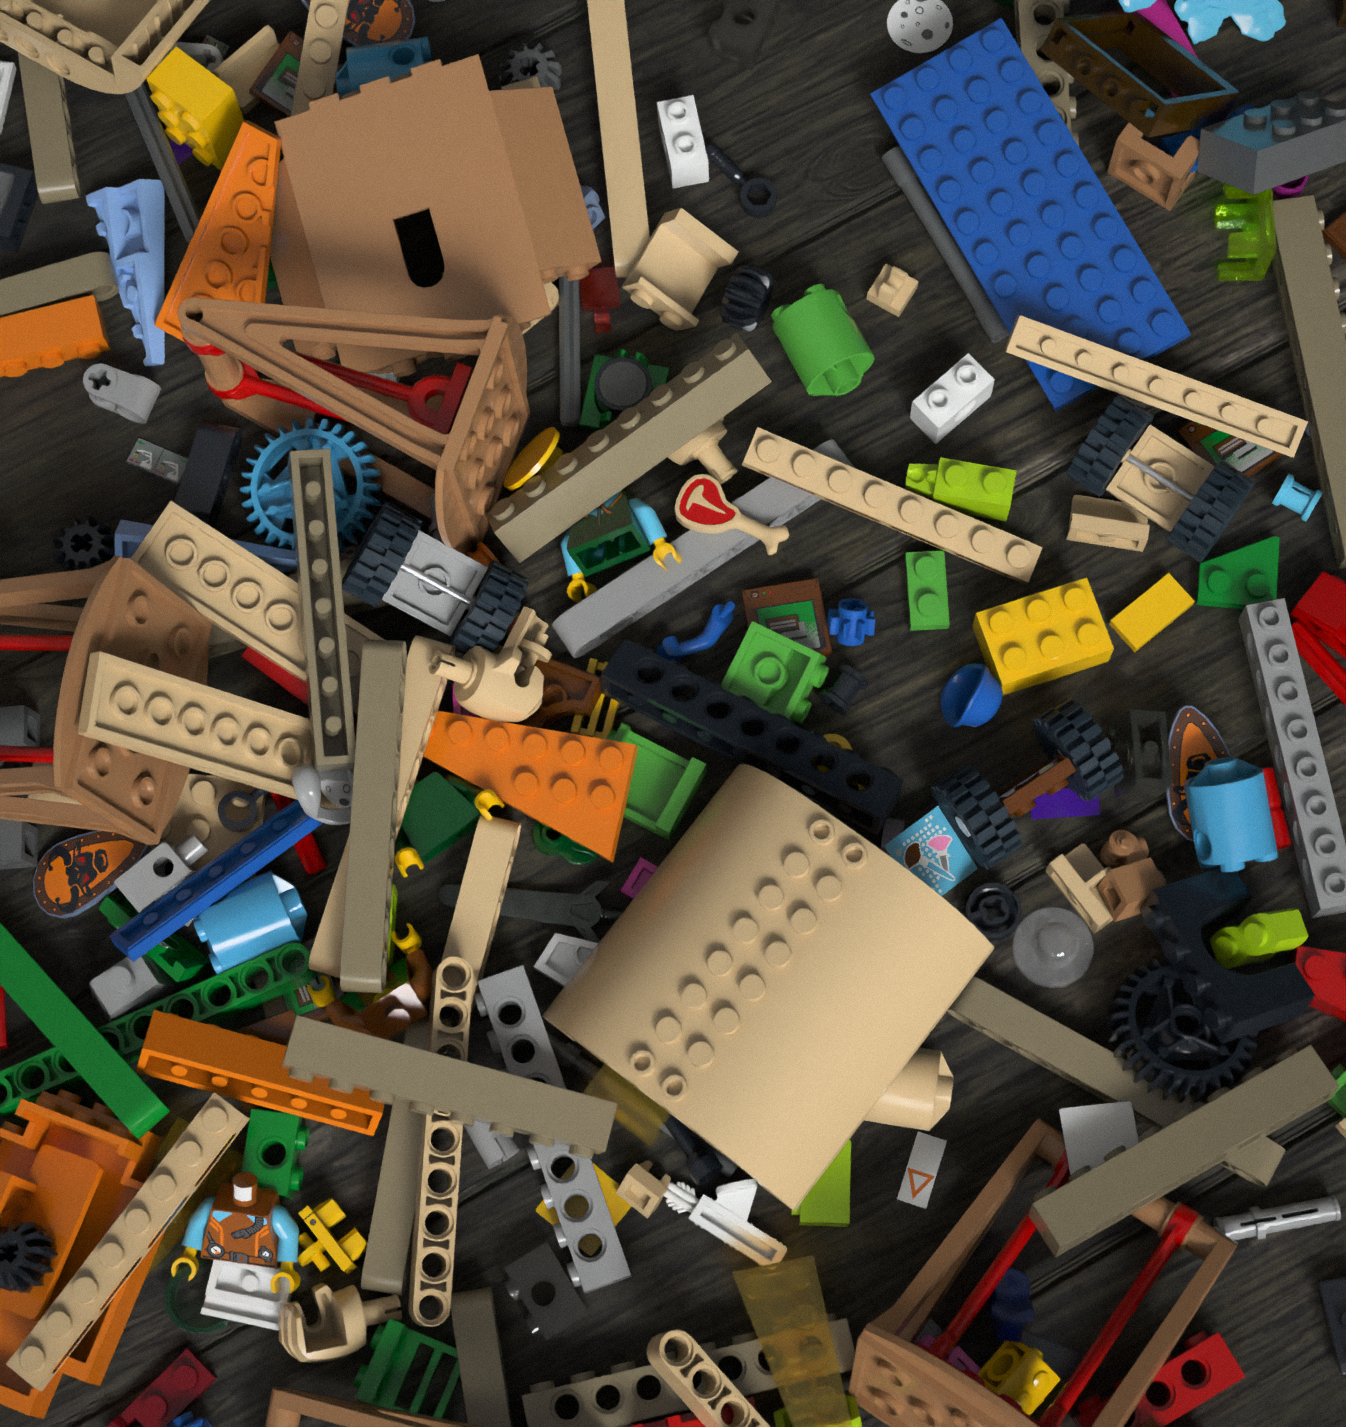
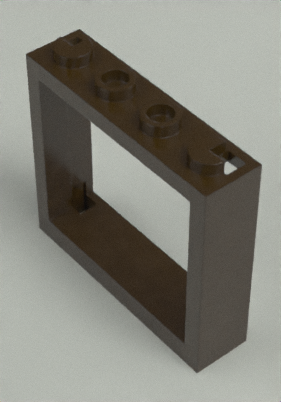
[1040,10,1241,137]

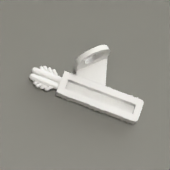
[664,1179,787,1272]

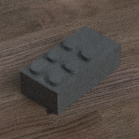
[1197,91,1346,195]

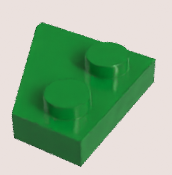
[1196,536,1280,609]

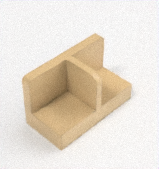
[1046,844,1113,934]

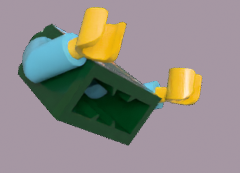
[561,490,682,603]

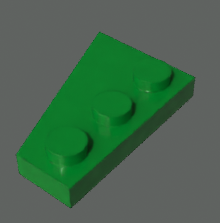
[99,893,212,982]

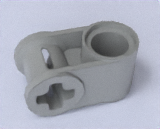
[83,363,161,424]

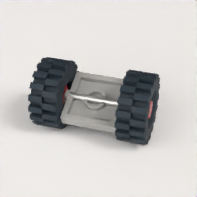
[342,501,529,655]

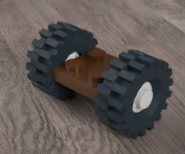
[931,697,1124,870]

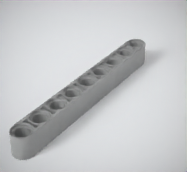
[552,439,855,658]

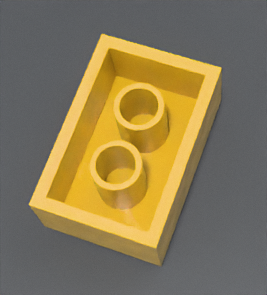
[146,47,244,171]
[972,577,1114,696]

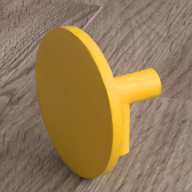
[504,427,563,491]

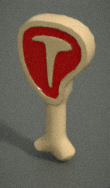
[674,474,789,555]

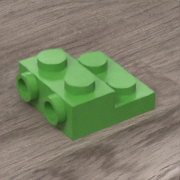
[721,621,829,724]

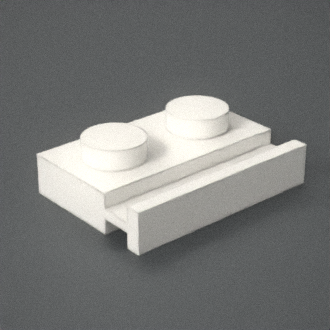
[201,1260,292,1331]

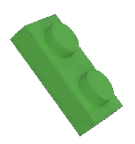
[905,551,950,631]

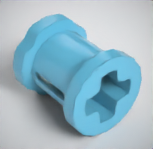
[1272,474,1323,522]

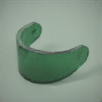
[164,1260,230,1334]

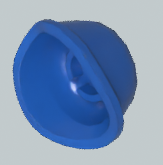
[941,663,1003,727]

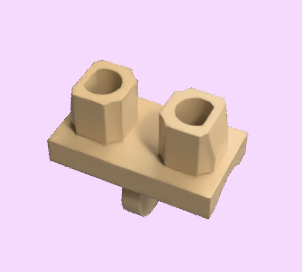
[493,606,552,676]

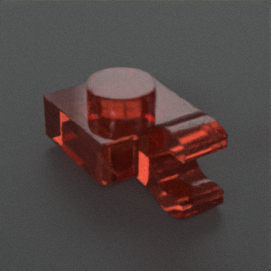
[580,266,620,333]

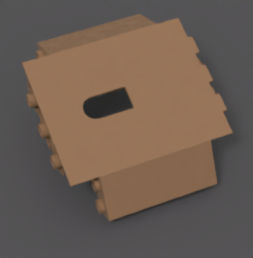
[270,54,602,377]

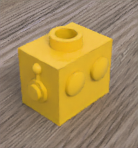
[977,1335,1061,1416]

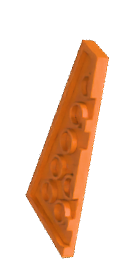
[154,120,282,375]
[423,711,638,863]

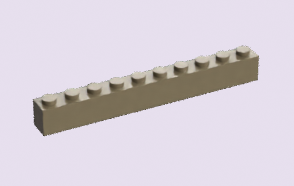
[1263,195,1346,569]

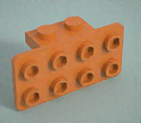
[0,1144,104,1321]

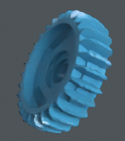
[240,417,383,553]

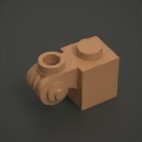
[1097,830,1166,922]

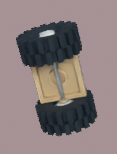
[1067,394,1255,562]

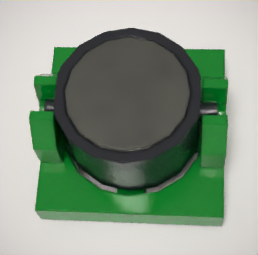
[579,349,669,432]

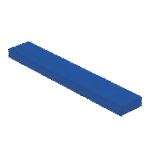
[109,800,323,962]

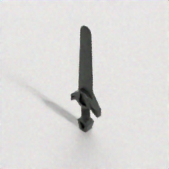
[438,880,625,943]

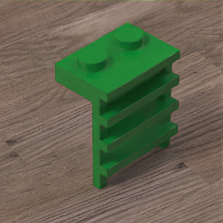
[353,1318,461,1418]

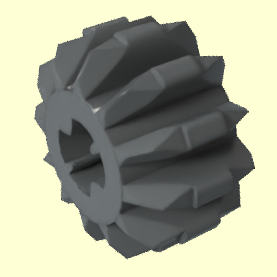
[499,42,562,90]

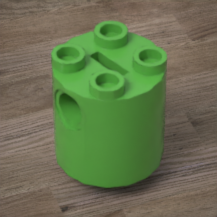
[771,284,875,396]

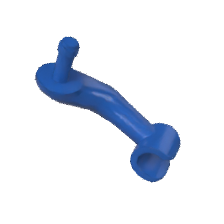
[657,601,735,661]

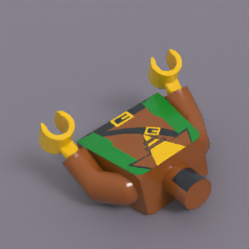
[307,923,433,1040]

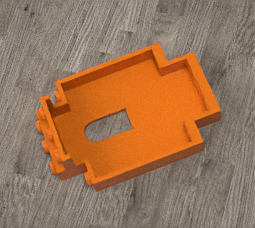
[0,1089,166,1419]

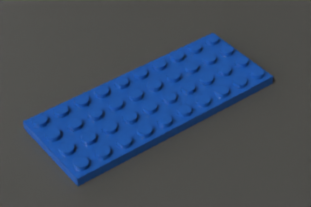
[870,18,1190,412]

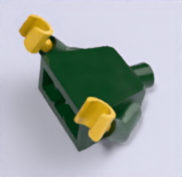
[394,771,504,877]

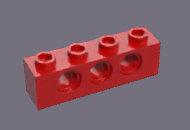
[1072,1330,1246,1427]

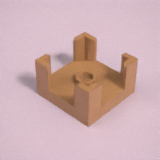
[1107,123,1200,211]

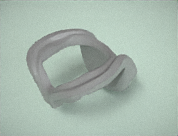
[292,763,354,825]

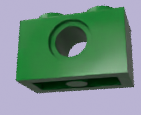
[241,1109,310,1200]

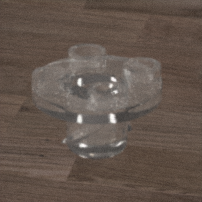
[1012,907,1094,988]

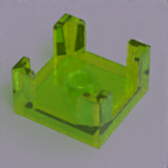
[1213,183,1276,281]

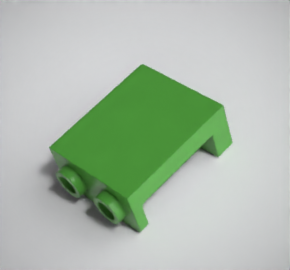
[606,722,707,841]

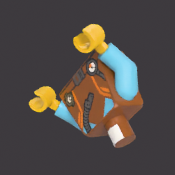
[171,1172,300,1294]

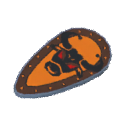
[301,0,415,46]
[1165,705,1231,842]
[33,831,151,919]

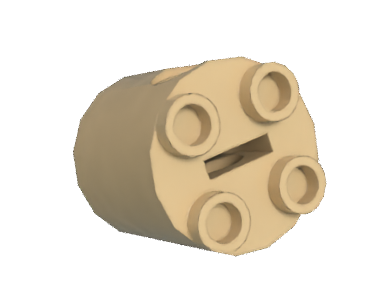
[864,1048,954,1131]

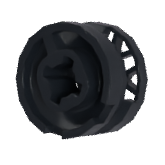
[964,882,1022,943]

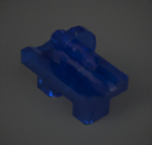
[987,1268,1034,1342]

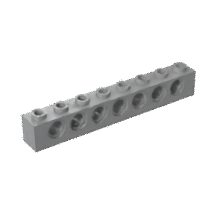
[1238,598,1346,919]
[474,965,632,1293]

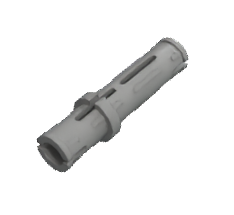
[1213,1194,1341,1240]

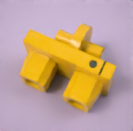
[297,1198,368,1274]

